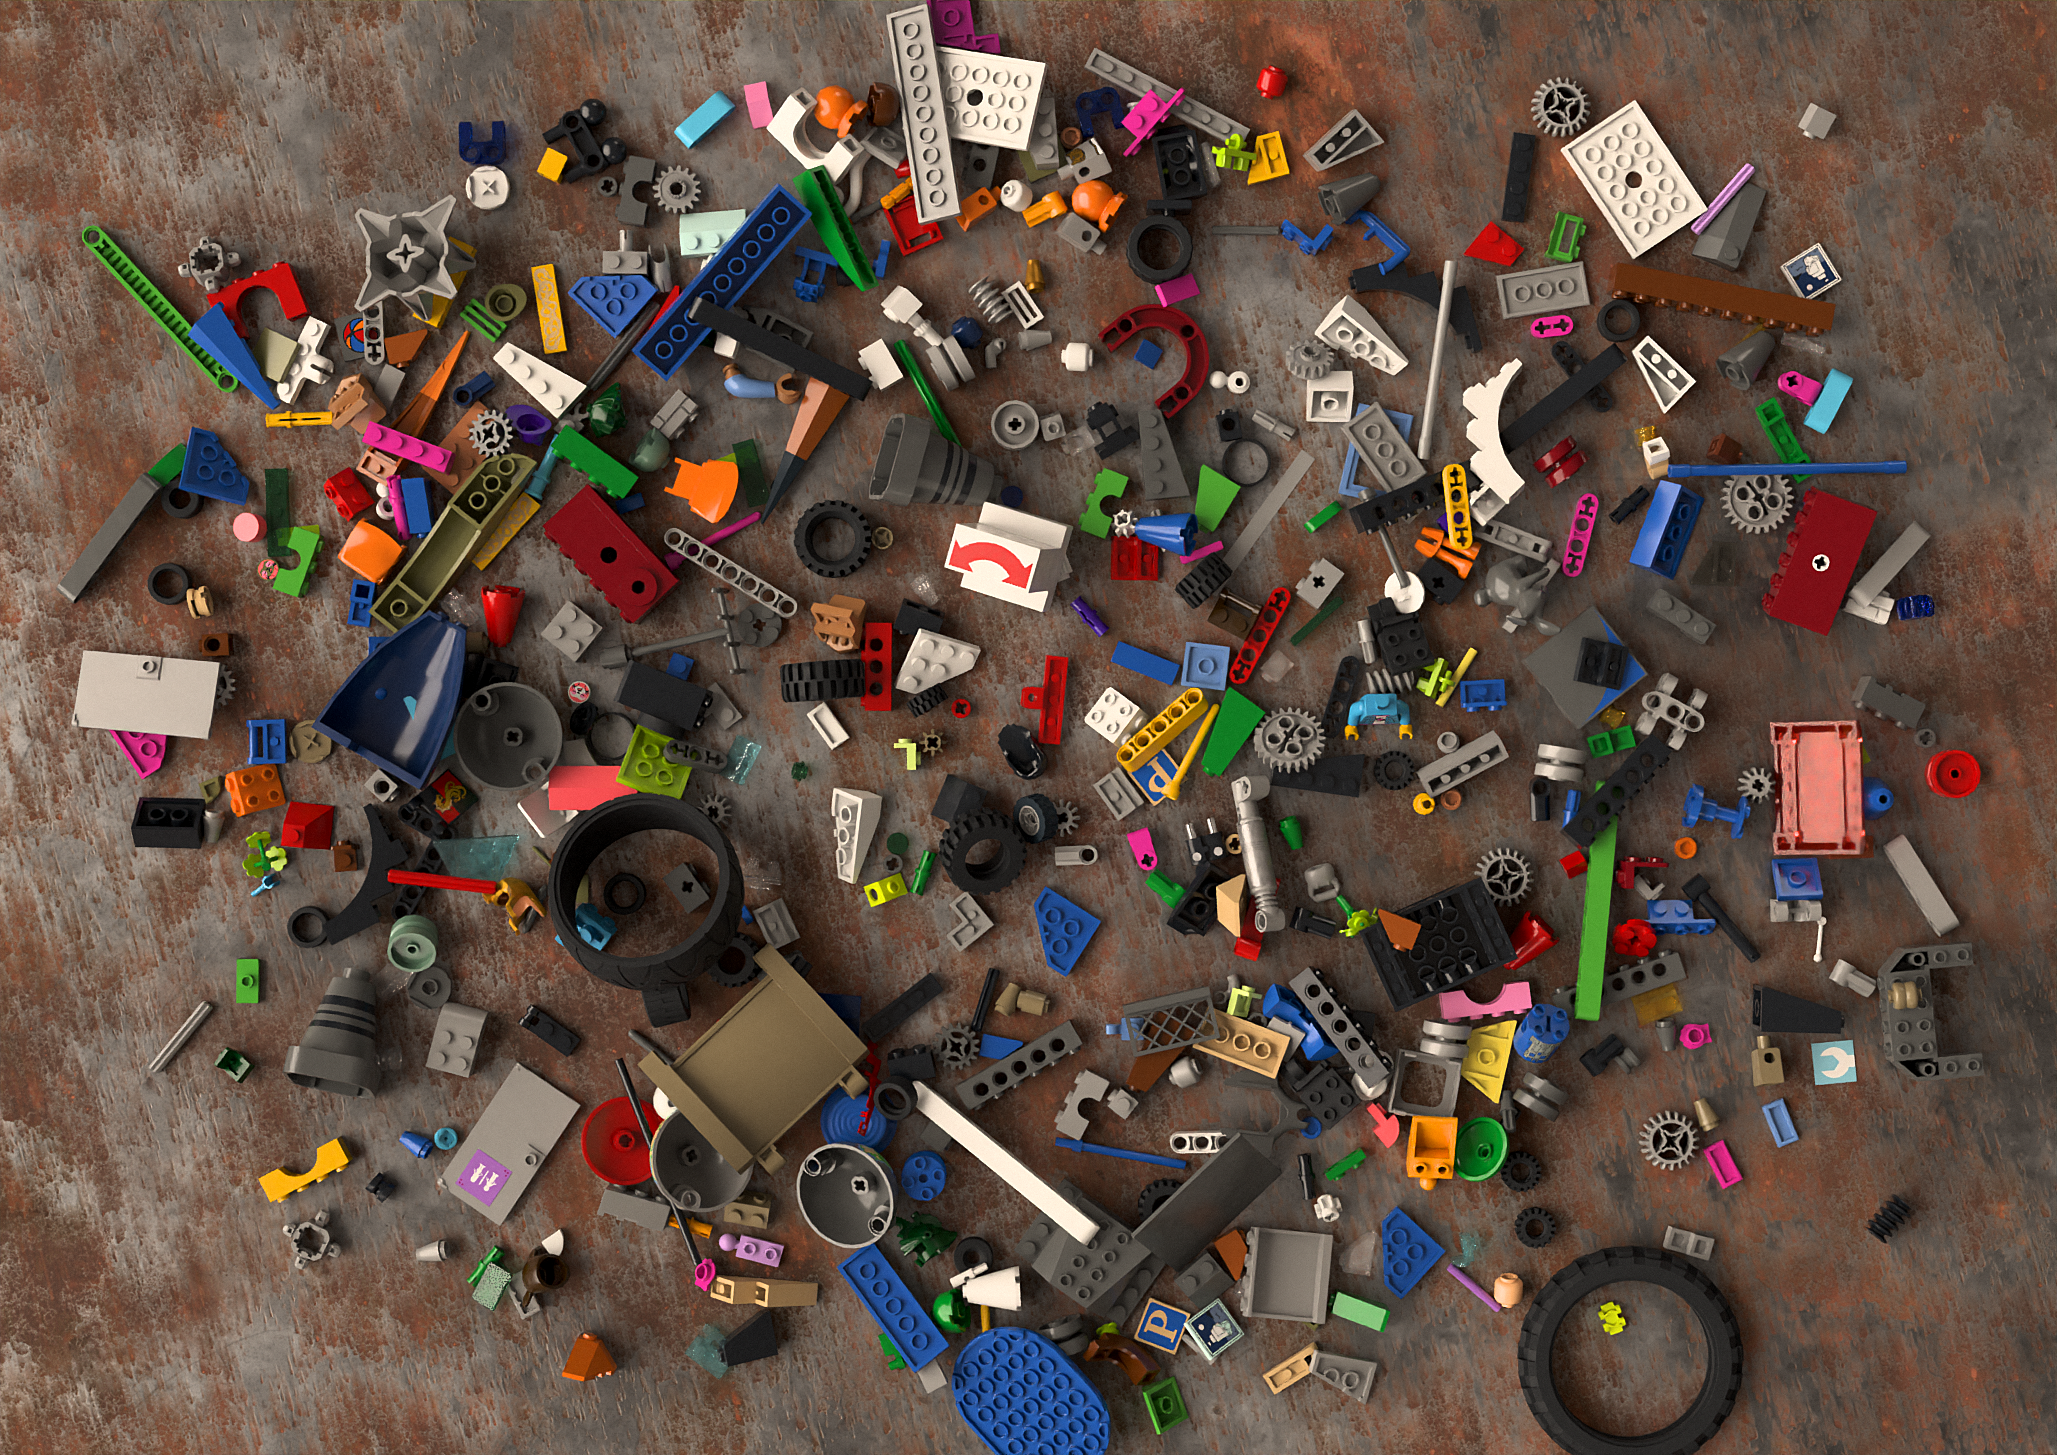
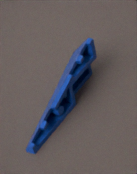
[188,301,282,410]

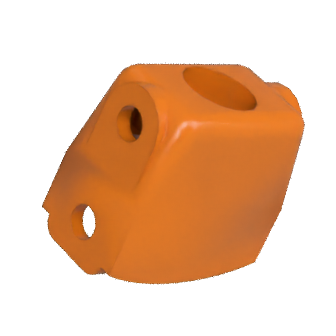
[338,517,409,586]

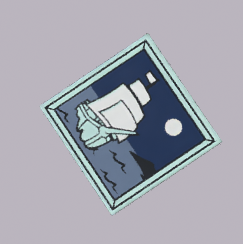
[1184,1298,1244,1360]

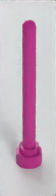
[664,512,761,571]

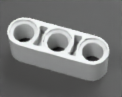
[1170,1130,1226,1153]

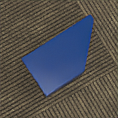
[979,1033,1023,1060]

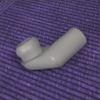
[985,338,1007,369]

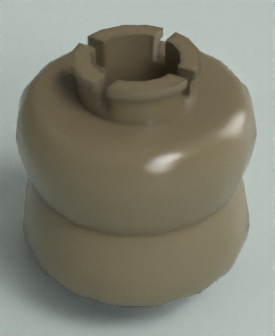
[1888,981,1922,1010]

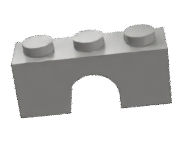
[1054,1068,1110,1140]

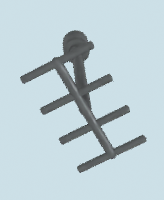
[600,587,746,675]

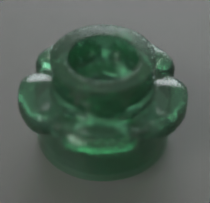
[791,761,808,782]

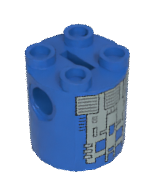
[1513,1004,1570,1063]

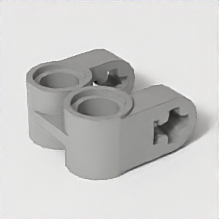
[1770,899,1822,922]

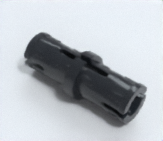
[1608,485,1650,525]
[1297,1153,1316,1200]

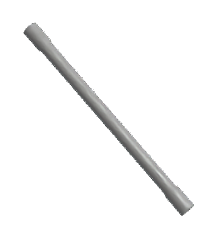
[1417,260,1458,460]

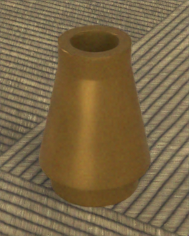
[1024,259,1046,294]

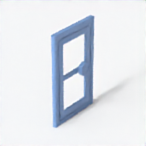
[1338,403,1414,506]

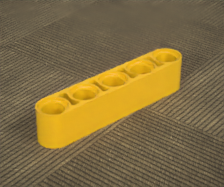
[1117,688,1209,772]

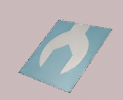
[1811,1040,1857,1085]

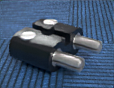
[1185,817,1229,866]

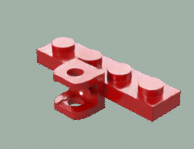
[1020,655,1069,745]

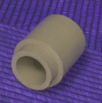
[466,631,490,654]
[1016,990,1050,1016]

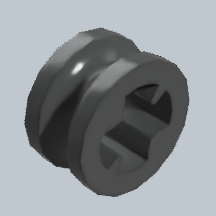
[597,176,618,198]
[1913,728,1936,748]
[883,854,903,874]
[1247,1012,1267,1028]

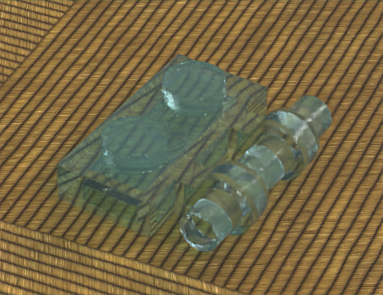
[684,1324,729,1379]

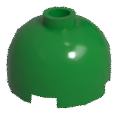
[931,1288,971,1334]

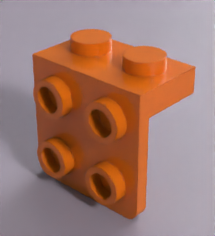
[225,763,285,817]

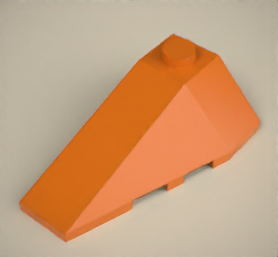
[562,1333,617,1382]

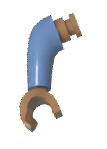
[722,363,802,404]

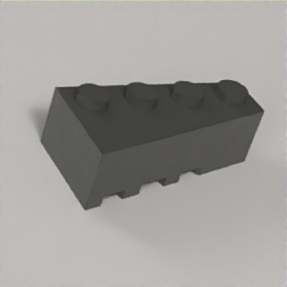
[1138,410,1190,501]

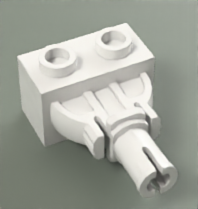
[881,285,944,346]

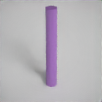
[1446,1263,1502,1312]

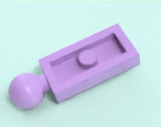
[719,1233,784,1267]

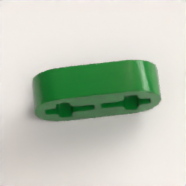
[1303,500,1343,533]

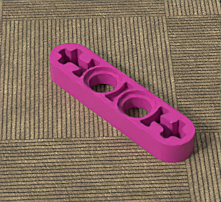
[1561,493,1599,577]

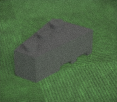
[1850,676,1926,731]

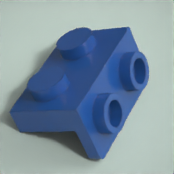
[1459,679,1507,712]

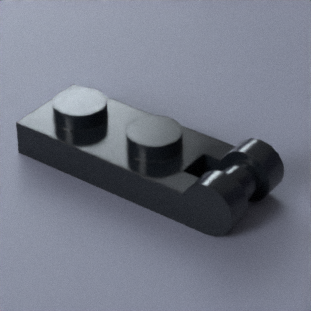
[518,1004,581,1057]

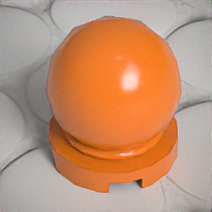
[813,85,869,139]
[1072,179,1128,234]

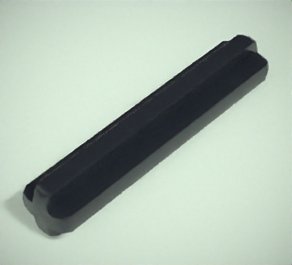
[971,968,1000,1032]

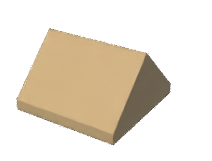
[1216,874,1247,937]

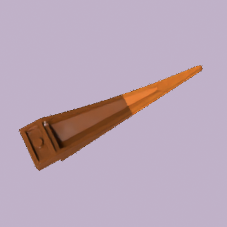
[356,330,471,488]

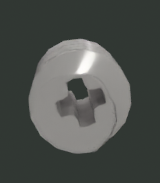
[968,275,1015,324]
[1366,668,1414,694]

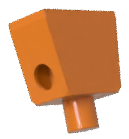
[954,186,1002,232]

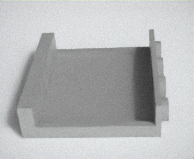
[1240,1227,1333,1324]

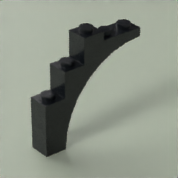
[322,803,411,946]

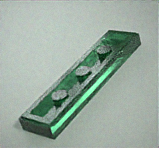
[265,468,291,557]

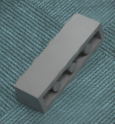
[1416,730,1509,798]

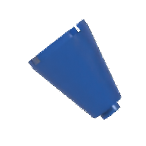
[1135,513,1198,557]
[1848,776,1894,820]

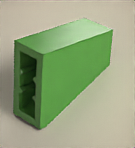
[1195,464,1241,534]

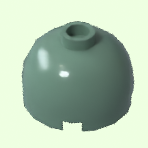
[628,427,670,472]

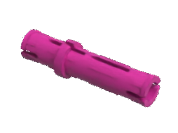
[386,475,413,540]

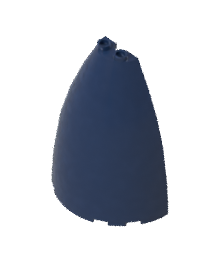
[312,610,468,792]

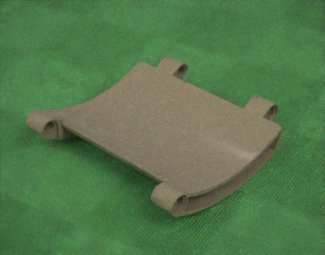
[637,943,870,1177]

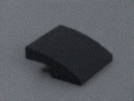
[1573,637,1629,690]

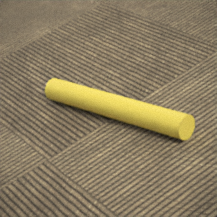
[1436,647,1478,708]

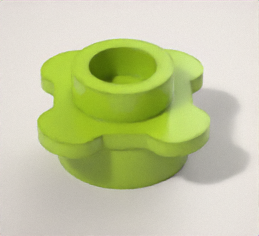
[1096,1322,1120,1338]

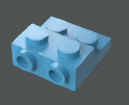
[555,902,618,950]

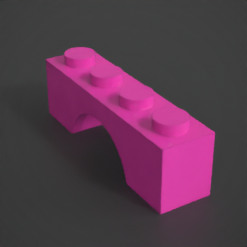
[362,421,457,475]

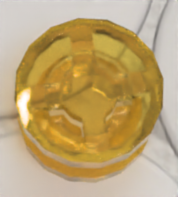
[1634,425,1657,447]
[1599,704,1626,730]

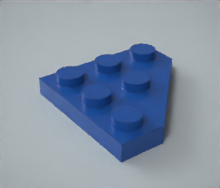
[568,275,659,338]
[179,427,249,506]
[1034,886,1101,977]
[1381,1206,1445,1299]

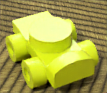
[1598,1301,1626,1335]

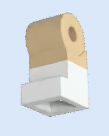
[1642,437,1670,480]

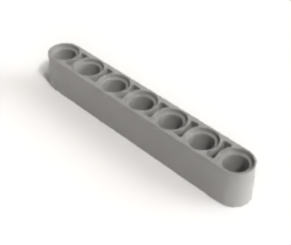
[664,528,798,619]

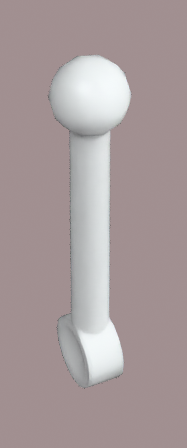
[1814,917,1826,962]

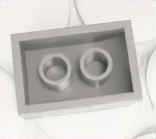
[426,1001,489,1078]

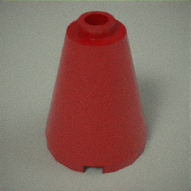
[481,585,525,647]
[1503,910,1560,970]

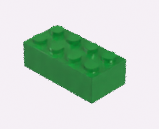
[551,424,639,499]

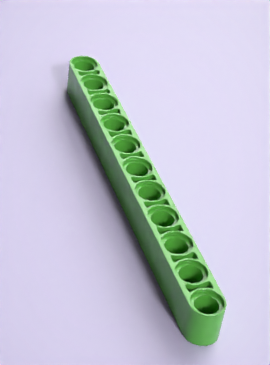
[1574,780,1620,1021]

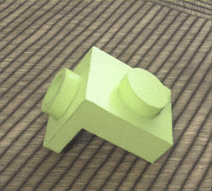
[894,739,921,770]
[1227,985,1262,1018]

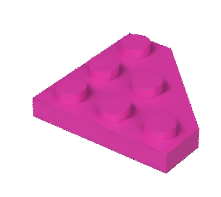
[109,730,169,780]

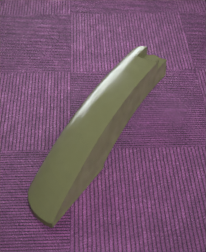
[368,453,538,633]

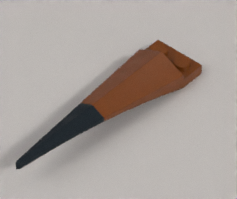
[761,377,851,524]

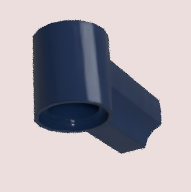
[453,370,496,409]

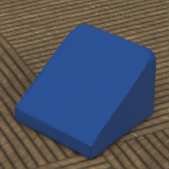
[1133,339,1163,370]

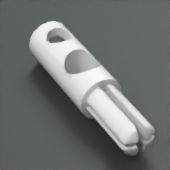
[950,1263,988,1288]

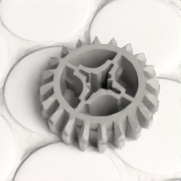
[1531,77,1591,137]
[1474,847,1534,907]
[1639,1110,1700,1170]

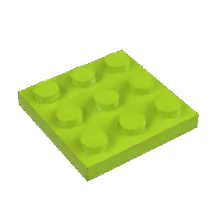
[616,724,697,800]

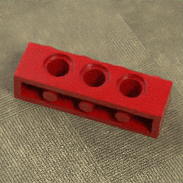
[861,623,893,711]

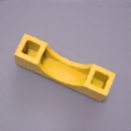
[259,1136,353,1203]

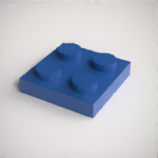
[1771,858,1823,901]

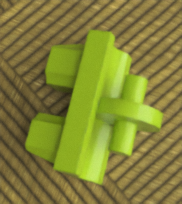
[1211,134,1257,171]
[1416,657,1455,699]

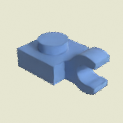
[1106,1017,1144,1040]

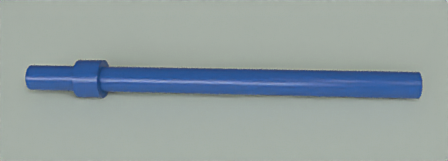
[1055,1137,1186,1169]

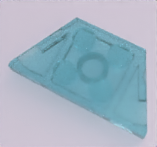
[433,834,519,881]

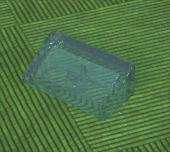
[718,734,761,785]

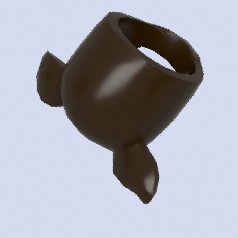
[522,1246,570,1308]

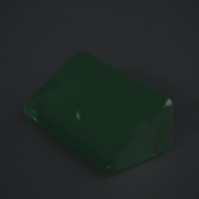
[471,1261,513,1311]

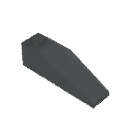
[1691,182,1766,272]

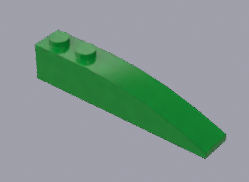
[792,165,879,292]

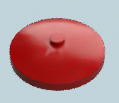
[581,1096,664,1185]

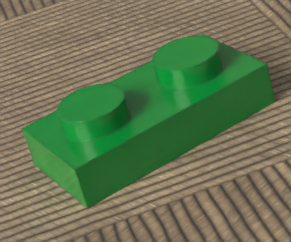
[1323,1147,1366,1181]

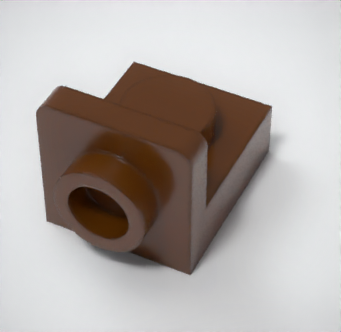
[331,840,359,872]

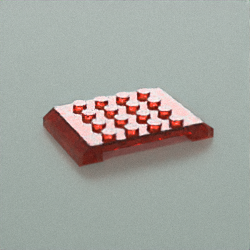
[1770,720,1865,855]

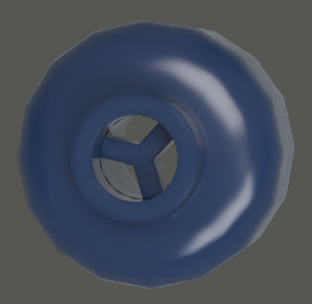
[951,316,983,350]

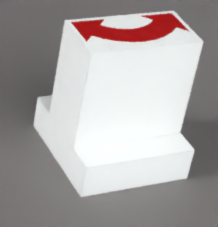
[945,501,1073,612]

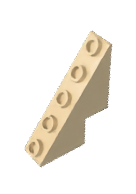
[711,1275,818,1307]

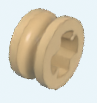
[1225,834,1242,854]

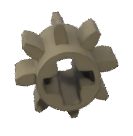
[919,729,947,756]

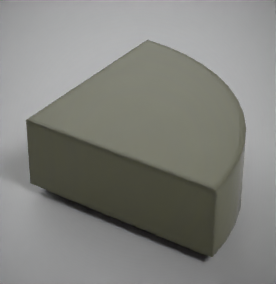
[199,776,222,804]

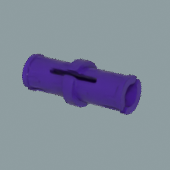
[1070,596,1109,637]

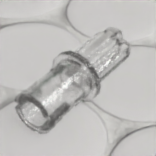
[1781,333,1826,357]

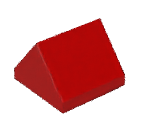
[1559,850,1588,879]

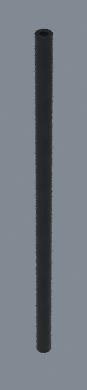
[614,1058,703,1266]

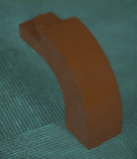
[1083,1332,1161,1386]

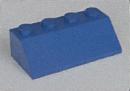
[1629,480,1705,580]

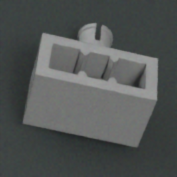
[603,230,650,277]

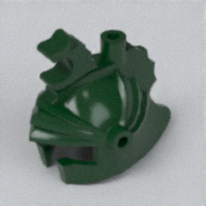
[586,382,628,438]
[895,1211,958,1268]

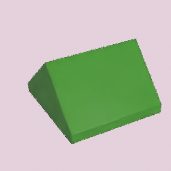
[1142,1376,1189,1435]

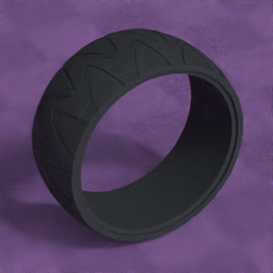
[548,793,745,991]

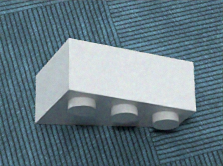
[1631,336,1696,414]

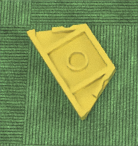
[1461,1019,1517,1103]

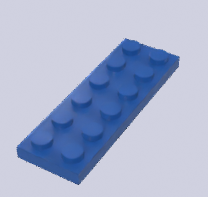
[837,1243,950,1373]

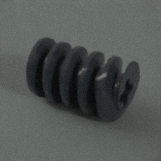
[1865,1194,1912,1244]

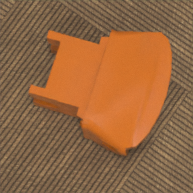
[664,458,739,525]

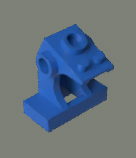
[793,246,839,303]

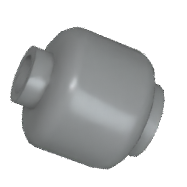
[1169,1056,1203,1088]

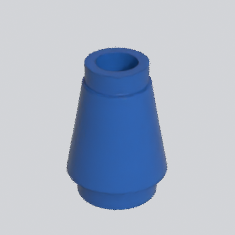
[399,1131,434,1159]

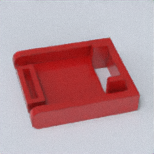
[882,194,944,257]

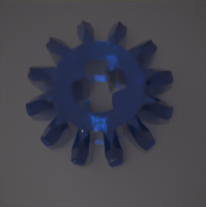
[1896,594,1935,621]

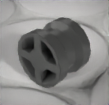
[1614,1047,1641,1075]

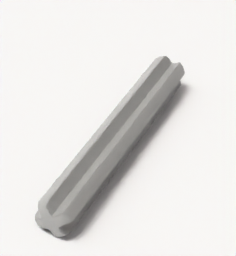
[149,1001,213,1073]

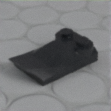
[1152,124,1207,200]
[1167,861,1235,937]

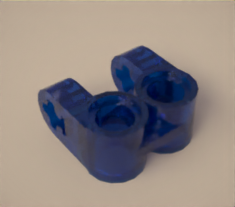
[1075,87,1125,138]
[459,121,506,166]

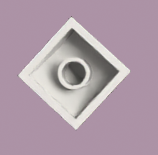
[1306,371,1354,422]

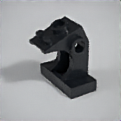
[1086,401,1140,460]

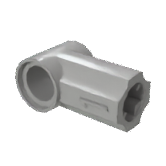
[1055,844,1099,866]
[1829,959,1877,998]

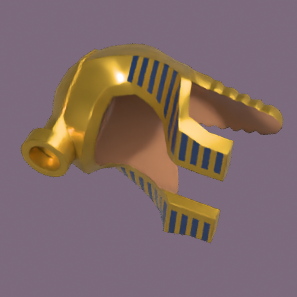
[482,877,547,936]

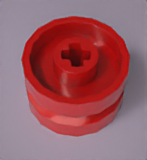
[1924,750,1981,798]

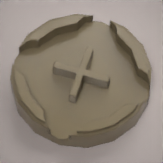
[289,720,334,763]

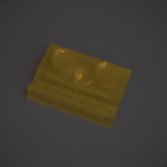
[1630,982,1683,1025]

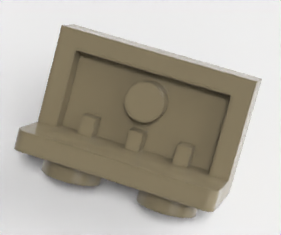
[723,1190,773,1229]

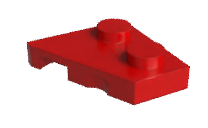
[1463,221,1524,267]

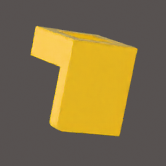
[537,148,568,184]

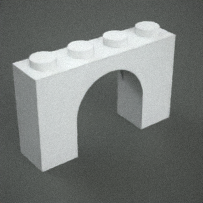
[767,87,865,187]

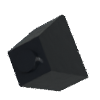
[717,1309,778,1367]

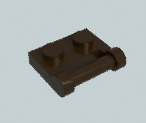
[1207,586,1264,642]

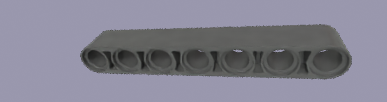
[56,472,164,604]

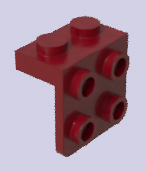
[1613,856,1669,889]

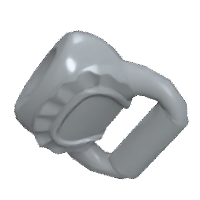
[1304,863,1340,903]

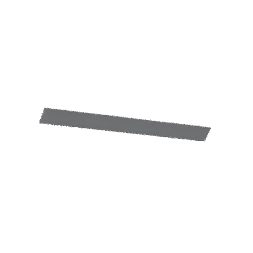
[1213,450,1315,596]

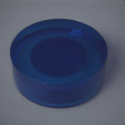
[1001,486,1023,508]

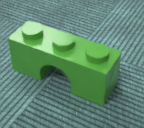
[1078,468,1129,540]
[273,526,325,598]

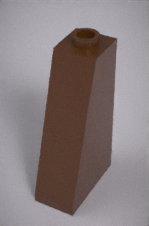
[1126,1011,1197,1093]

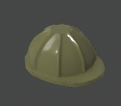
[485,284,527,322]

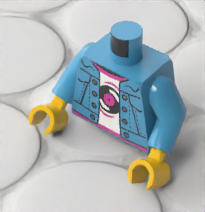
[1344,694,1413,741]

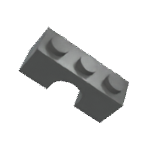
[615,155,658,228]
[1645,588,1716,645]

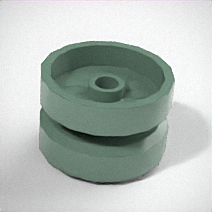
[387,915,439,972]

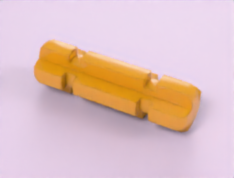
[880,176,913,210]

